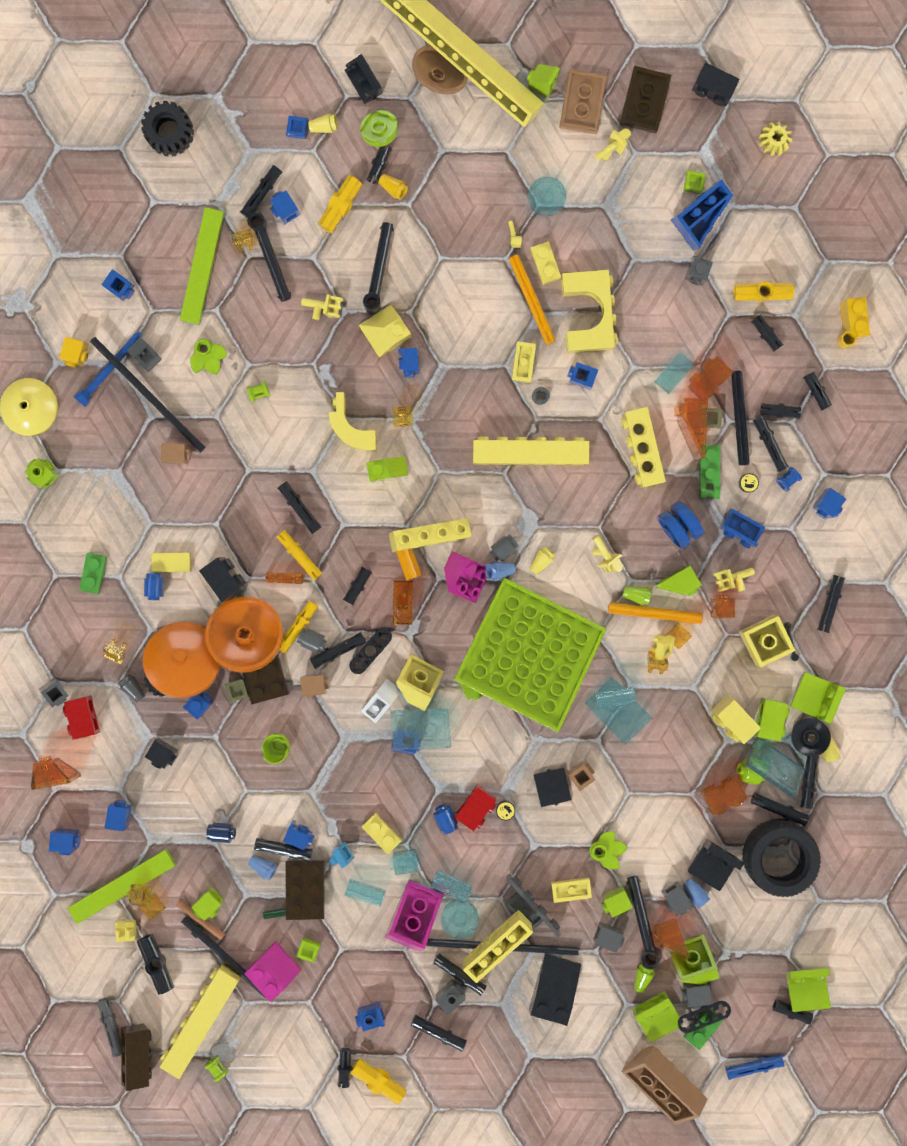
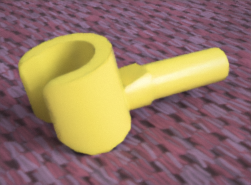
[508,221,522,248]

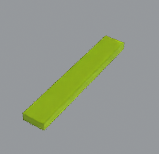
[180,207,225,325]
[67,848,176,924]

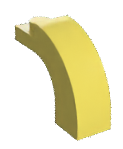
[329,392,377,451]

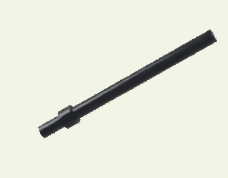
[181,916,266,998]

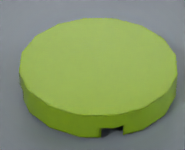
[360,110,399,147]

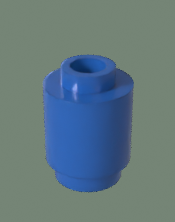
[144,573,164,600]
[433,804,458,834]

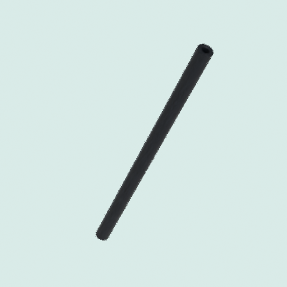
[90,337,206,453]
[426,938,579,955]

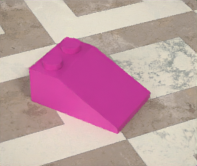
[385,880,444,952]

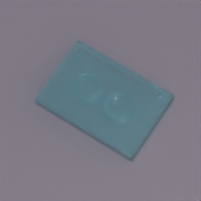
[585,677,653,745]
[391,709,451,750]
[745,737,805,798]

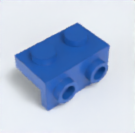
[719,509,765,549]

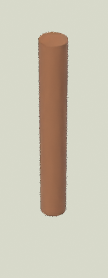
[176,899,225,940]

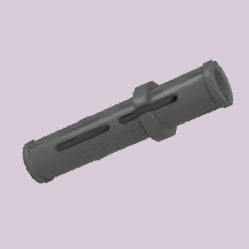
[97,997,121,1057]

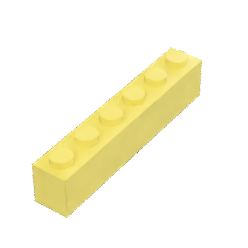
[473,437,589,466]
[160,963,241,1079]

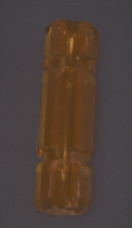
[266,572,304,584]

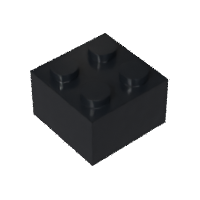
[199,557,246,603]

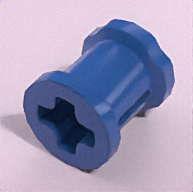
[776,467,802,492]

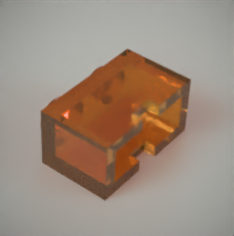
[688,356,734,402]
[700,775,748,815]

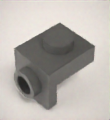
[127,338,162,372]

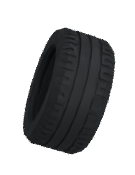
[742,819,821,897]

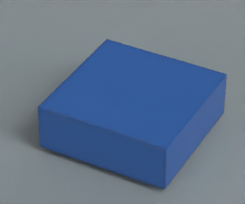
[286,116,308,139]

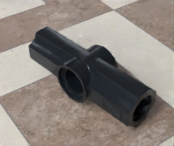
[137,934,175,995]

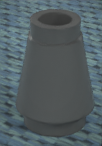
[117,674,145,703]

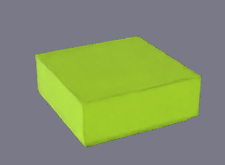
[683,170,706,194]
[296,937,321,963]

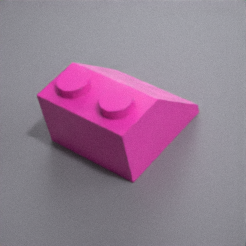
[245,942,301,1002]

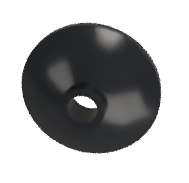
[791,718,831,757]

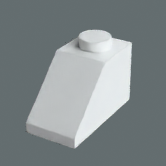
[361,679,401,723]

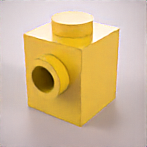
[59,336,89,368]

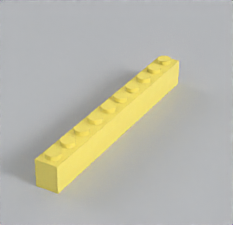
[380,0,544,127]

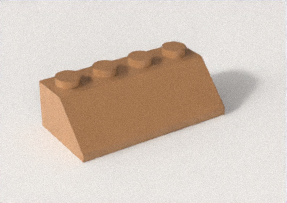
[622,1046,707,1125]

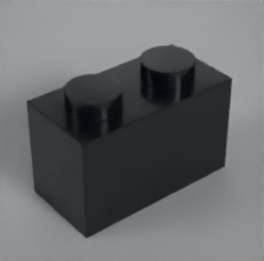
[692,62,740,107]

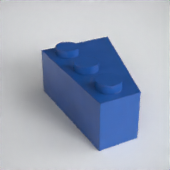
[671,179,733,250]

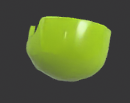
[261,733,291,764]

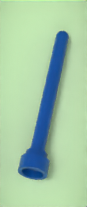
[73,332,142,407]

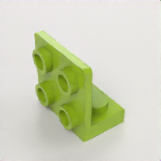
[790,672,846,724]
[786,968,831,1012]
[632,991,683,1043]

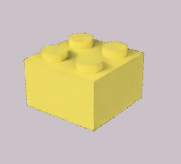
[739,615,795,668]
[710,696,761,744]

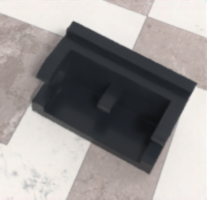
[345,54,382,105]

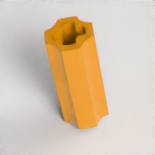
[396,549,422,581]

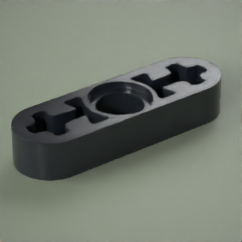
[349,628,392,674]
[678,1001,731,1034]

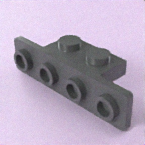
[505,874,561,937]

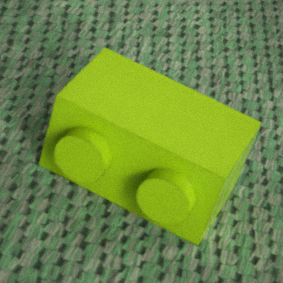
[755,698,790,742]

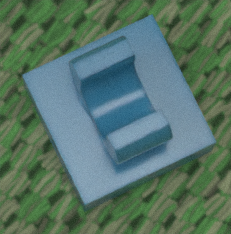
[329,842,355,868]

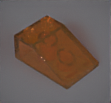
[674,398,708,461]

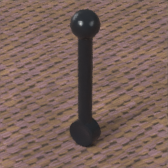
[784,622,799,661]

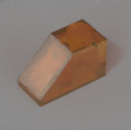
[392,581,413,625]
[652,918,690,960]

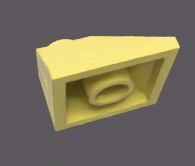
[359,305,412,358]
[396,654,445,711]

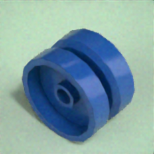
[657,500,705,550]

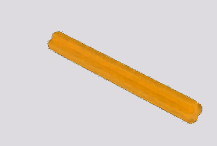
[509,255,555,345]
[608,602,703,624]

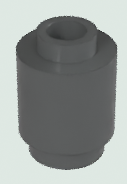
[490,534,519,561]
[297,629,327,653]

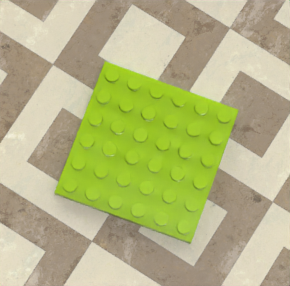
[453,578,607,733]

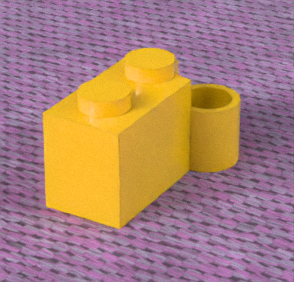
[837,297,871,349]

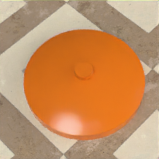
[205,597,283,673]
[143,622,221,698]

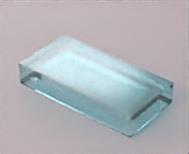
[654,352,695,394]

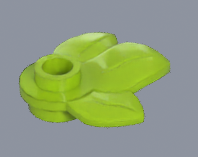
[190,338,227,375]
[589,831,627,869]

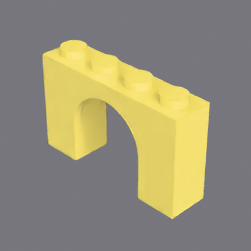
[561,270,618,354]

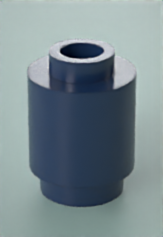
[206,823,236,843]

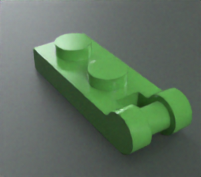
[699,445,720,499]

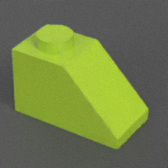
[527,64,560,99]
[366,456,408,483]
[655,565,702,596]

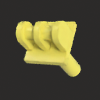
[595,129,631,161]
[301,294,343,321]
[592,535,623,572]
[713,567,755,592]

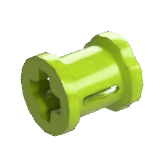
[246,380,271,403]
[204,1055,228,1082]

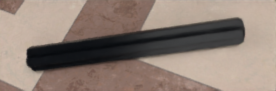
[731,370,750,466]

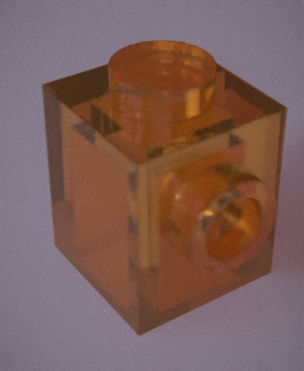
[711,594,735,618]

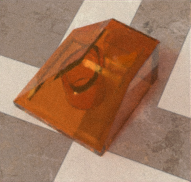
[31,756,81,790]

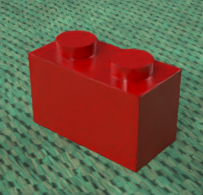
[63,695,100,740]
[455,784,497,832]

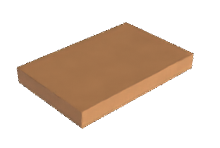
[559,69,607,135]

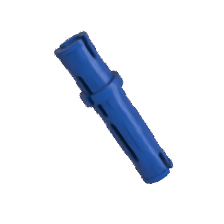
[725,1054,785,1080]

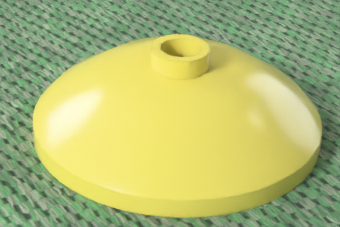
[0,378,58,436]

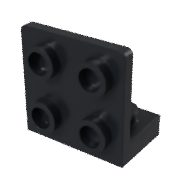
[688,839,744,891]

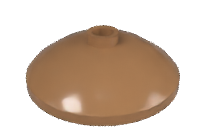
[412,45,468,94]

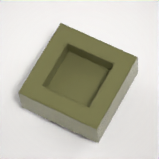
[700,408,722,429]
[224,678,249,702]

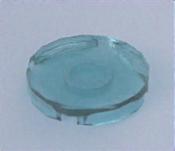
[528,177,566,216]
[441,899,479,939]

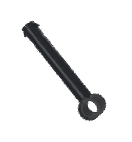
[247,211,291,302]
[363,222,394,314]
[626,876,662,969]

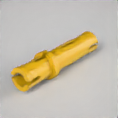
[276,530,322,581]
[280,600,319,653]

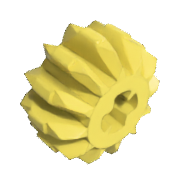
[758,121,792,156]

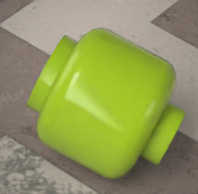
[737,758,767,785]

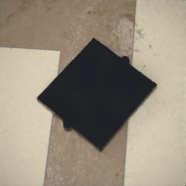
[533,767,571,807]

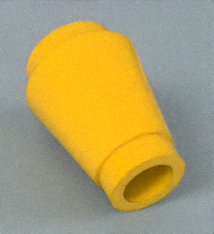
[378,174,408,200]

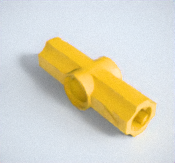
[318,175,363,234]
[733,281,794,302]
[350,1057,407,1105]

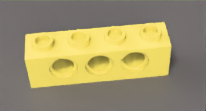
[621,407,666,488]
[389,518,471,552]
[463,910,533,983]

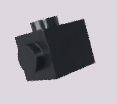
[145,738,178,769]

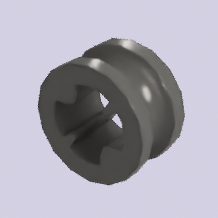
[532,387,550,405]

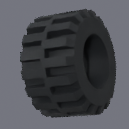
[141,101,194,157]

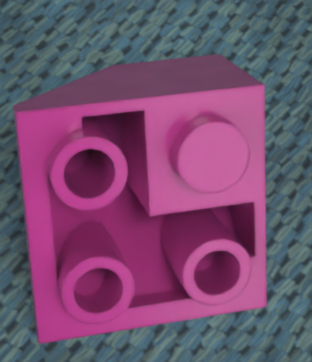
[444,551,487,603]

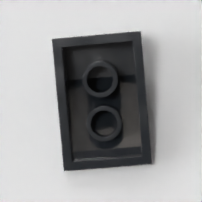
[529,953,581,1026]

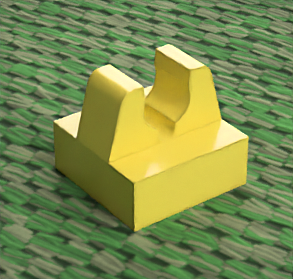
[651,635,675,661]
[115,920,137,942]

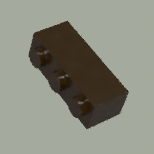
[121,1023,152,1091]

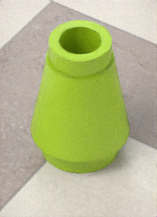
[623,586,652,605]
[633,962,655,993]

